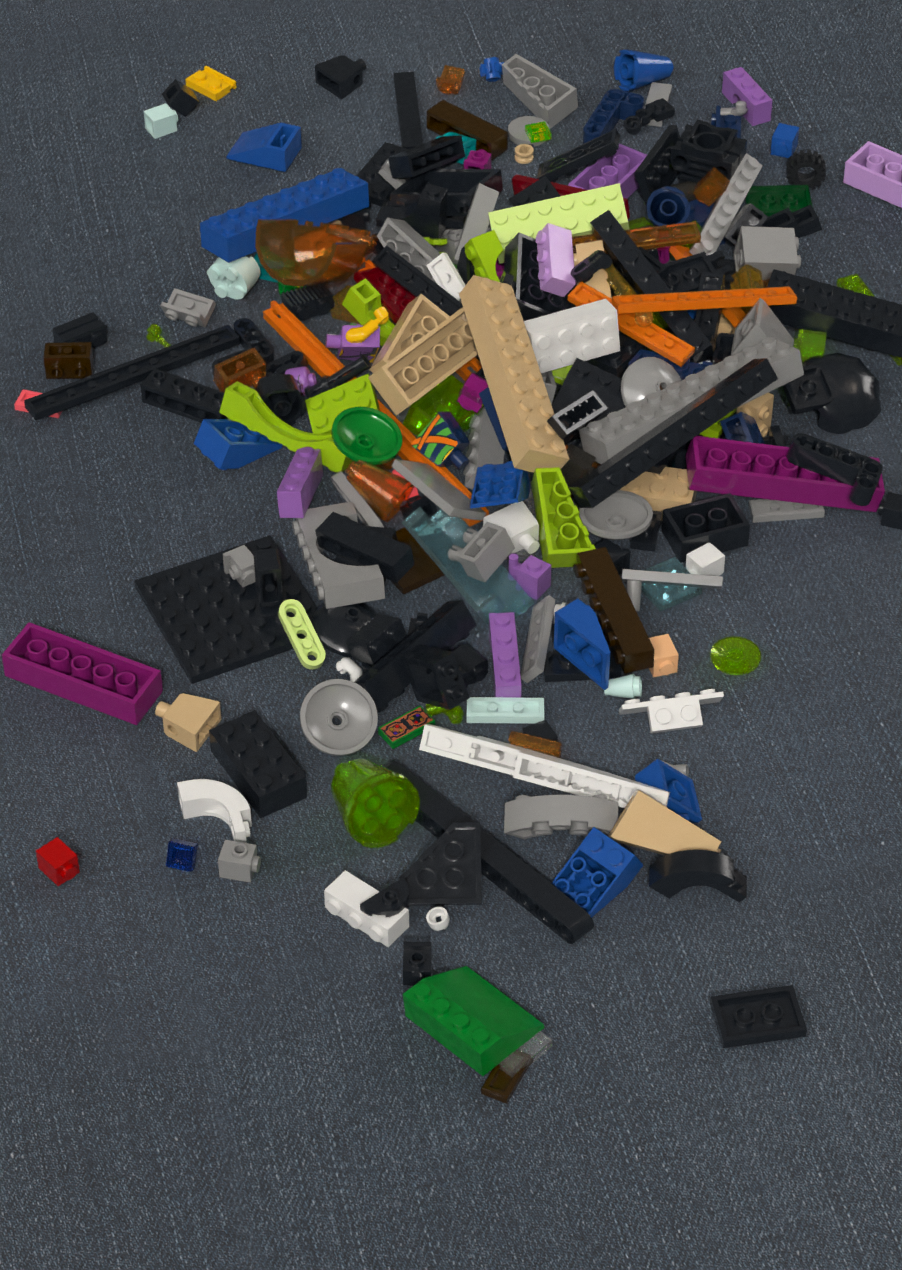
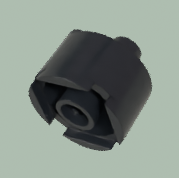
[256,374,306,426]

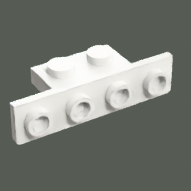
[619,689,724,733]

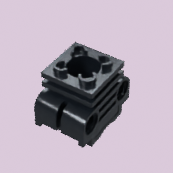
[670,120,747,196]

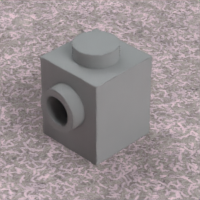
[218,840,261,883]

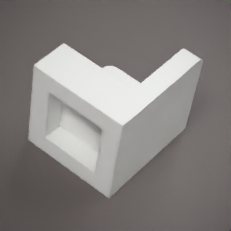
[685,543,725,576]

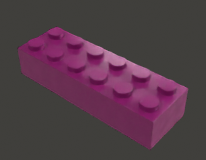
[2,622,163,725]

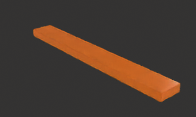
[612,287,797,314]

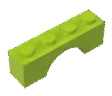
[464,230,503,282]
[342,278,395,347]

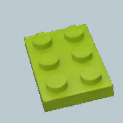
[305,374,380,434]

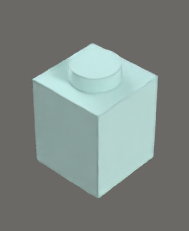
[144,103,178,139]

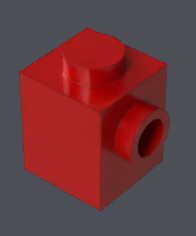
[36,837,80,886]

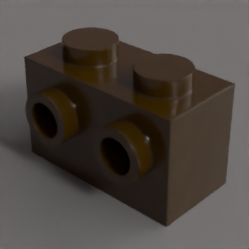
[44,342,94,379]

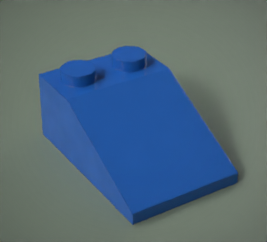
[194,419,283,470]
[554,599,610,690]

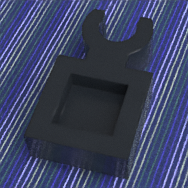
[635,98,675,125]

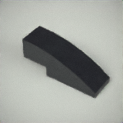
[761,204,822,238]

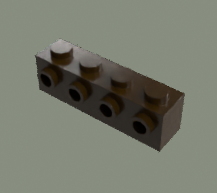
[427,100,508,161]

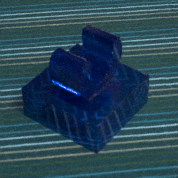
[166,838,198,872]

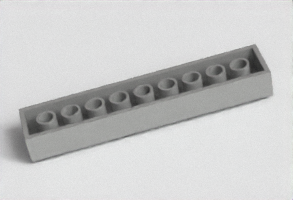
[579,337,804,464]

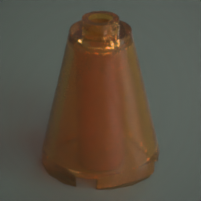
[345,460,414,522]

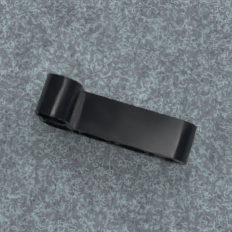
[786,433,883,506]

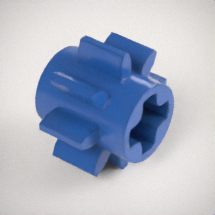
[480,57,504,82]

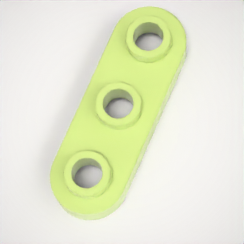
[278,599,326,670]

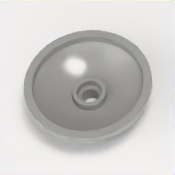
[621,357,682,407]
[579,490,653,540]
[300,679,378,756]

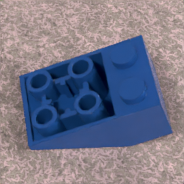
[226,123,302,172]
[470,461,531,509]
[551,827,643,918]

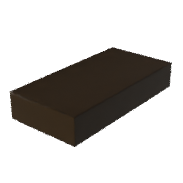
[481,1051,532,1104]

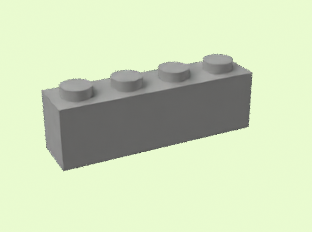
[463,408,505,490]

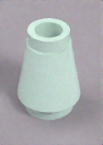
[604,674,642,699]

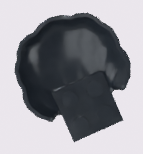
[782,352,881,434]

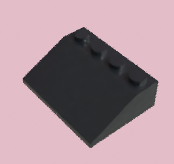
[504,232,576,321]
[552,358,625,439]

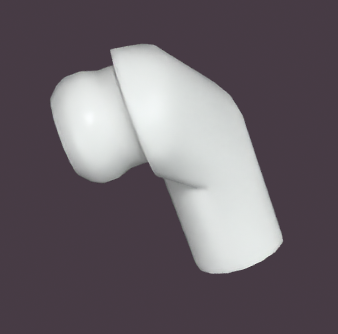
[336,657,363,682]

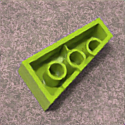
[531,467,596,568]

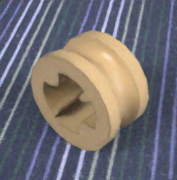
[515,144,534,164]

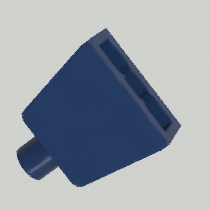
[720,412,765,444]

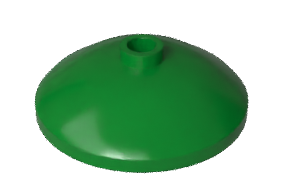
[331,407,402,465]

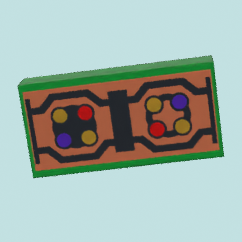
[378,706,435,749]

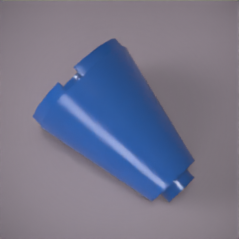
[614,49,674,91]

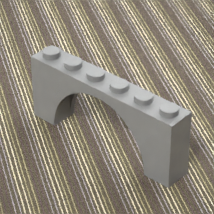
[292,501,385,609]

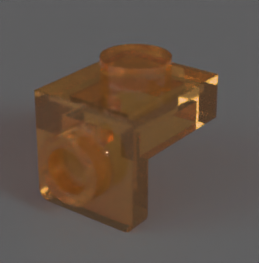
[436,65,465,94]

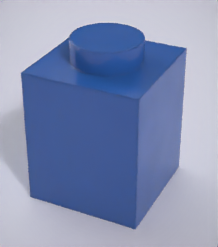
[771,123,799,158]

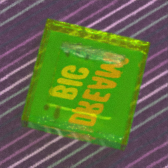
[525,121,552,143]

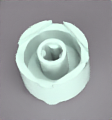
[207,256,261,299]

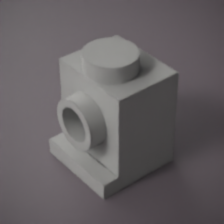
[223,545,255,587]

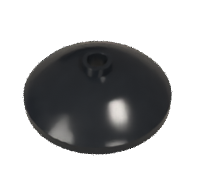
[311,603,377,657]

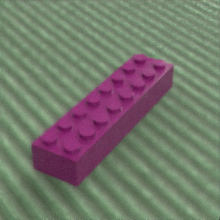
[686,436,885,512]

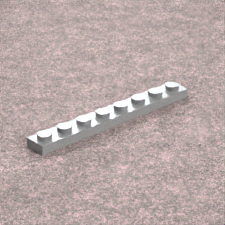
[689,153,763,256]

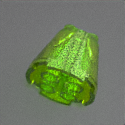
[331,758,420,848]

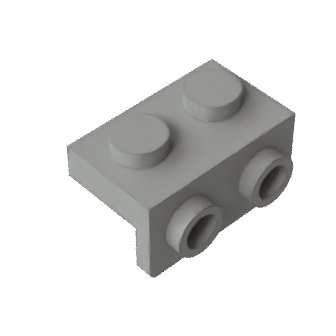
[160,288,216,327]

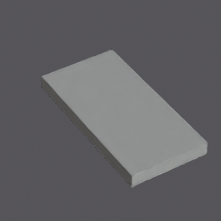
[392,459,486,521]

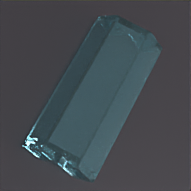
[401,507,534,624]

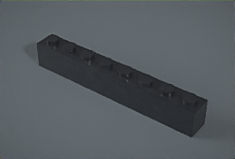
[590,210,714,363]

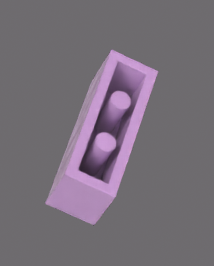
[536,223,576,297]

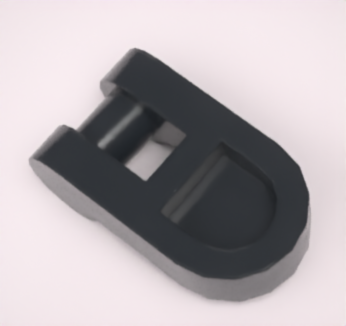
[571,250,612,283]

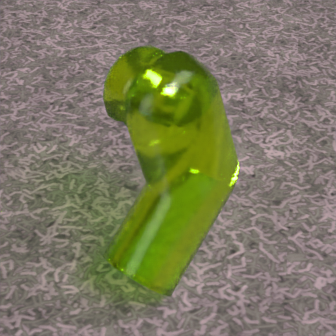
[426,704,464,724]

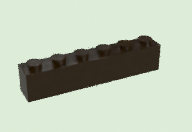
[574,547,654,674]

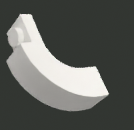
[177,779,252,843]

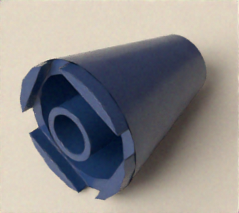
[646,186,690,232]

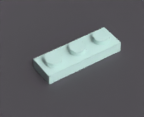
[467,697,544,724]

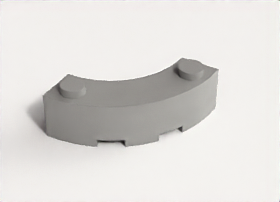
[504,795,618,839]

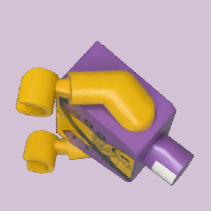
[325,306,389,363]

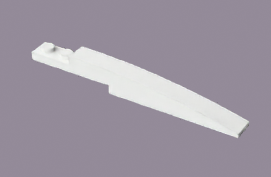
[419,724,670,808]

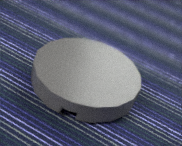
[508,116,550,146]

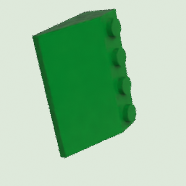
[403,966,544,1076]

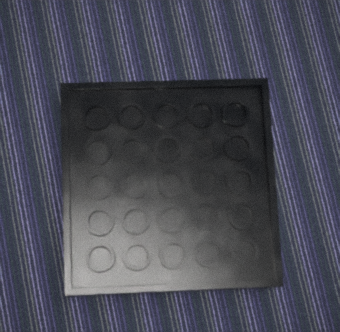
[134,535,317,684]

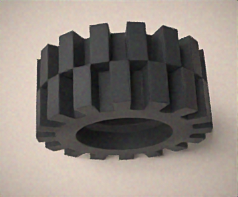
[786,149,826,190]

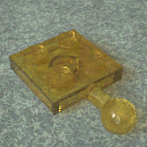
[605,264,653,327]

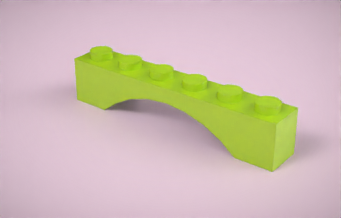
[219,381,353,472]

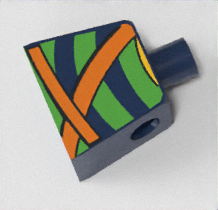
[411,412,470,470]

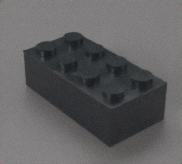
[209,710,307,818]

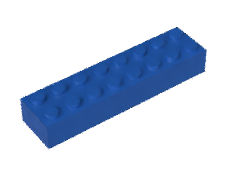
[200,168,369,263]

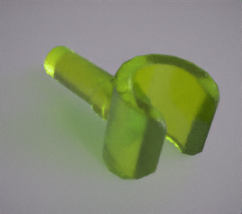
[146,324,172,348]

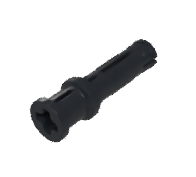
[304,355,371,399]

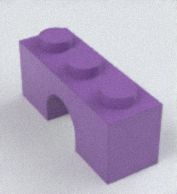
[722,67,772,126]

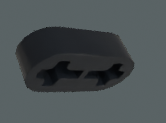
[264,351,308,377]

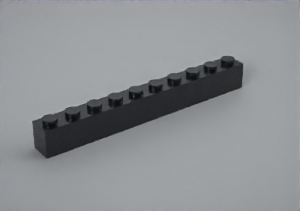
[568,358,778,508]

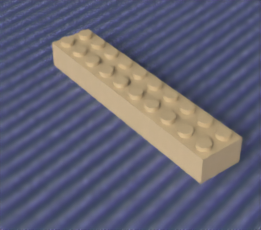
[459,275,569,473]

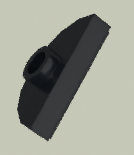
[360,877,409,917]

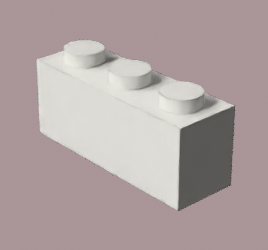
[324,870,409,947]

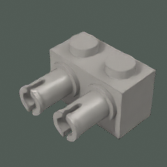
[448,522,515,582]

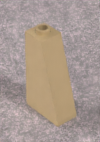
[608,790,721,856]

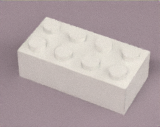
[524,299,620,373]

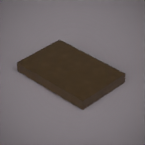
[391,527,445,595]

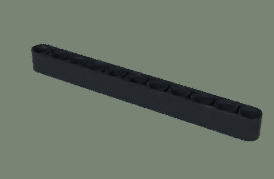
[371,760,594,944]

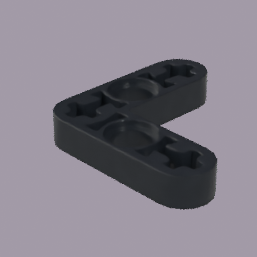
[212,318,274,380]

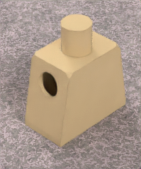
[155,693,221,752]

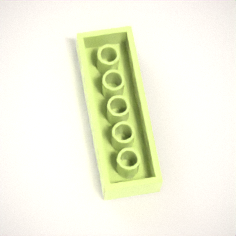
[488,183,630,264]

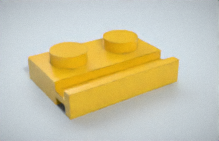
[185,66,237,101]

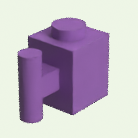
[508,553,551,600]

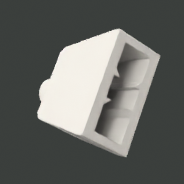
[483,501,540,554]

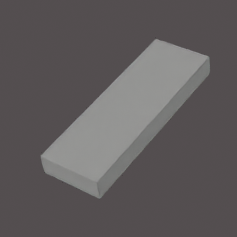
[641,82,672,127]
[748,499,825,523]

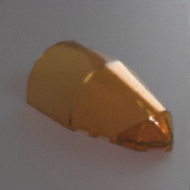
[255,219,378,286]

